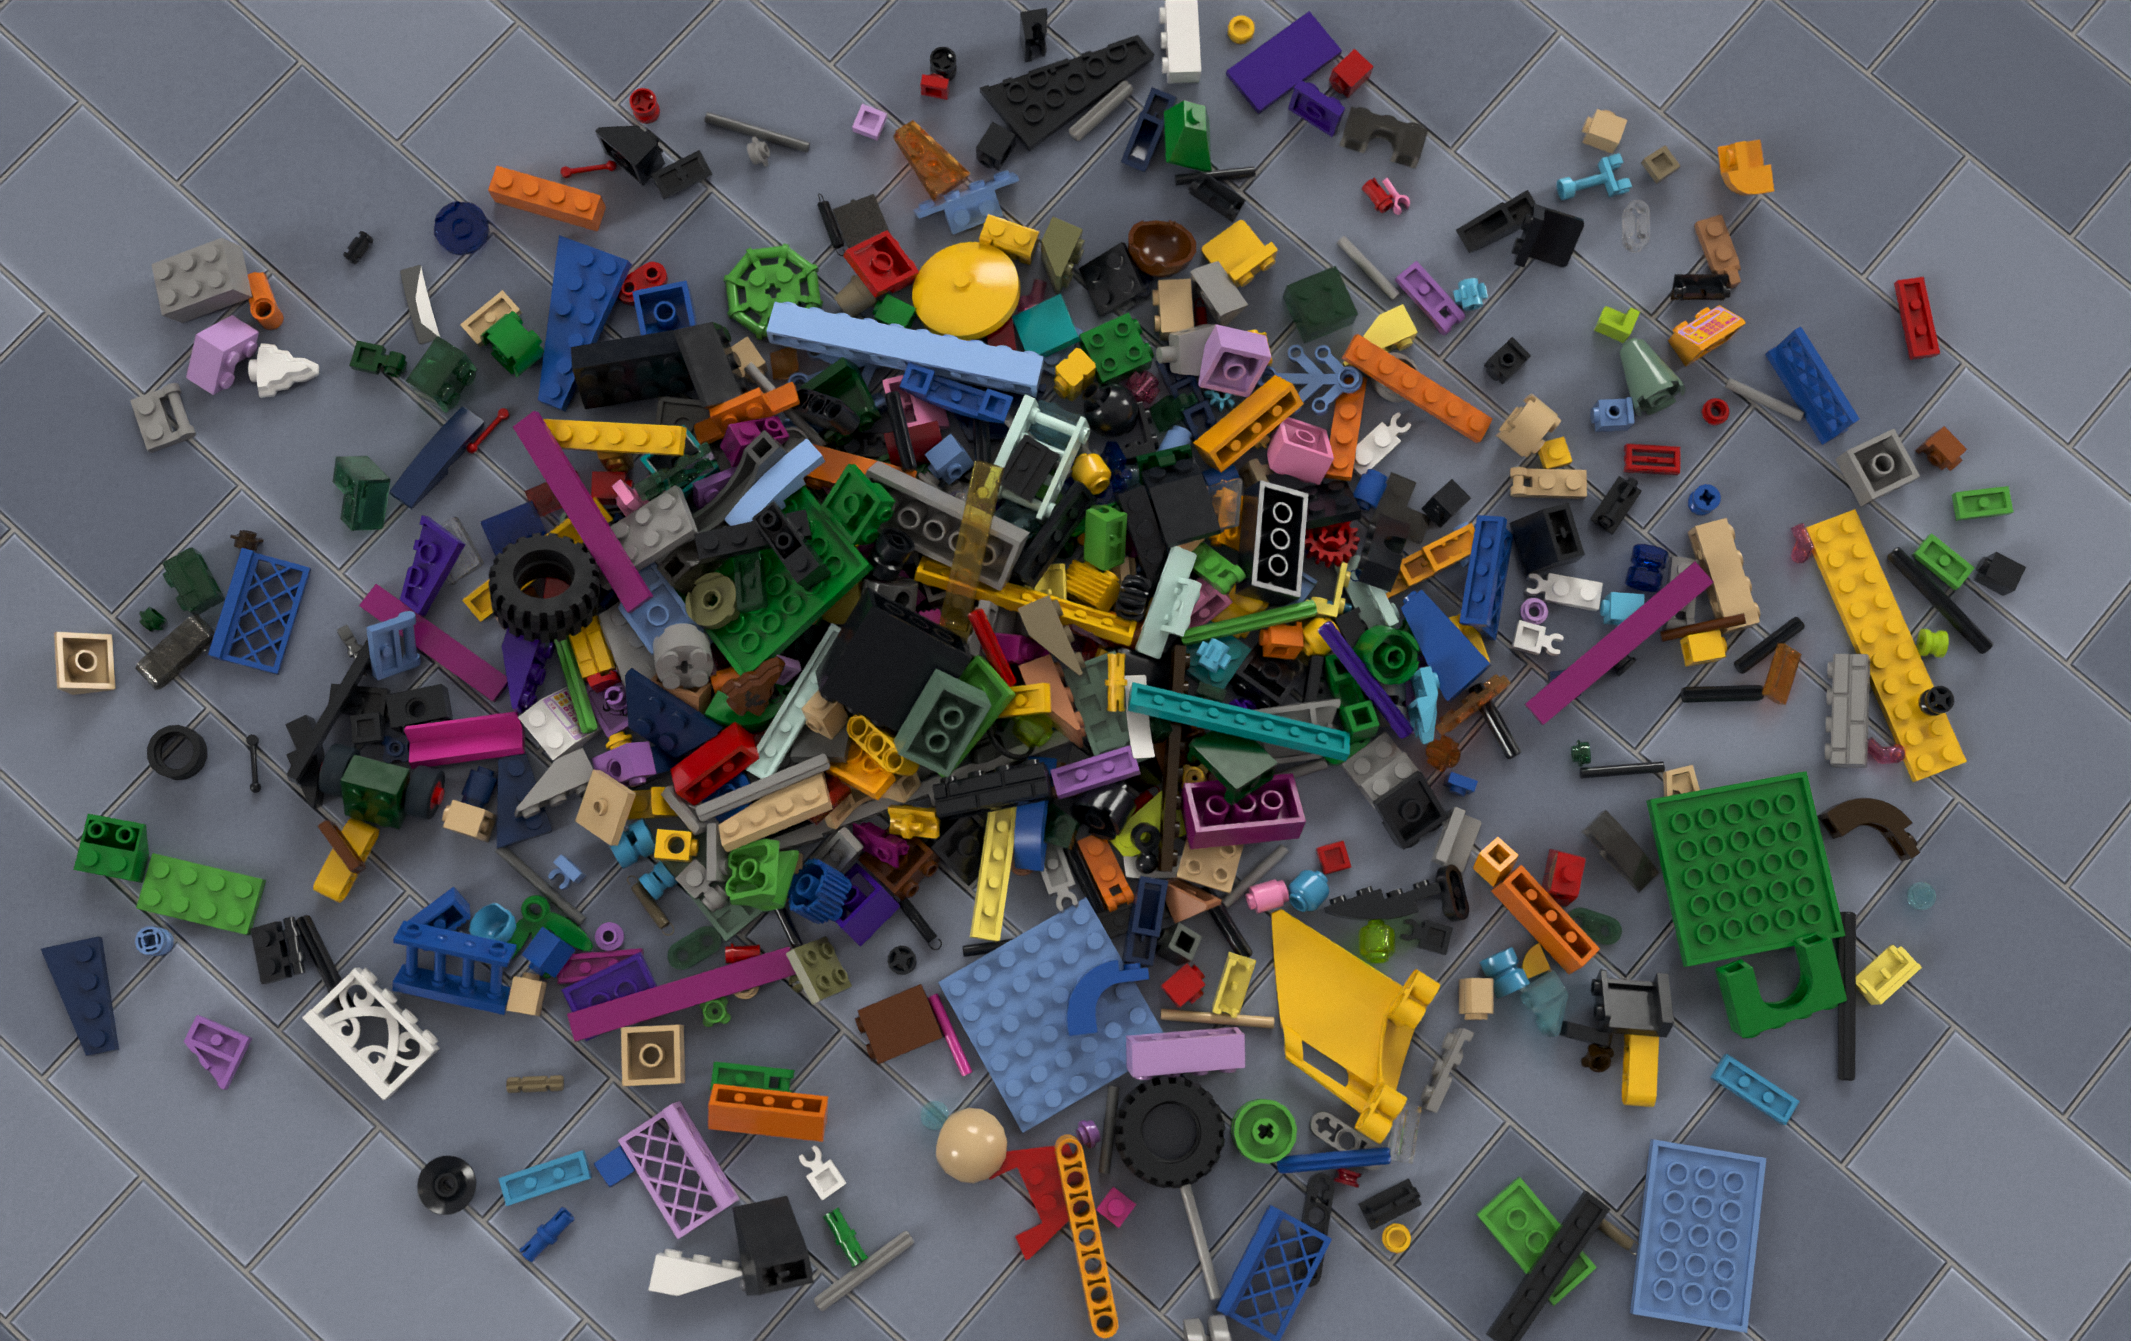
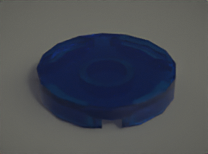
[434,201,490,255]

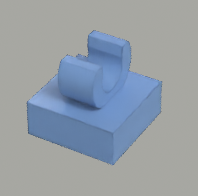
[548,854,586,890]

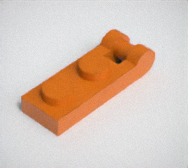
[1077,835,1135,913]

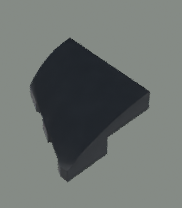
[1114,646,1171,690]

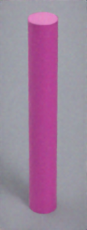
[928,993,972,1077]

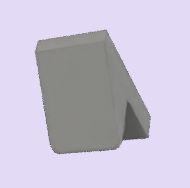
[815,827,864,873]

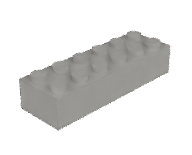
[865,461,1030,591]

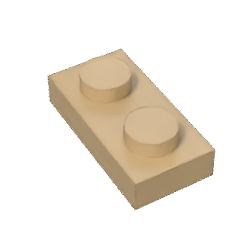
[460,290,522,347]

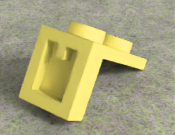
[1306,562,1351,621]

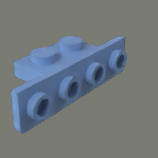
[913,170,1019,235]

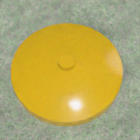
[912,242,1021,341]

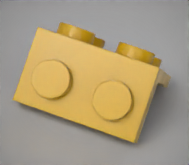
[1201,220,1278,288]

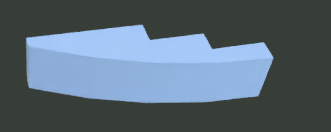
[724,438,825,526]

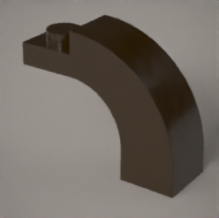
[1817,798,1921,861]

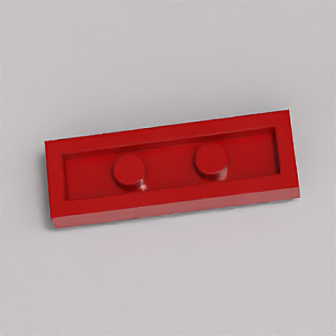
[1894,277,1940,360]

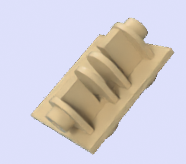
[1176,838,1244,894]

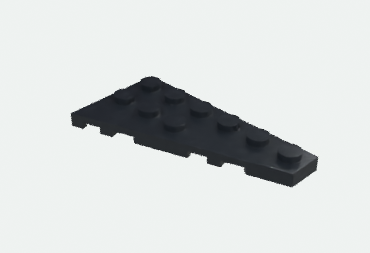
[980,35,1154,152]

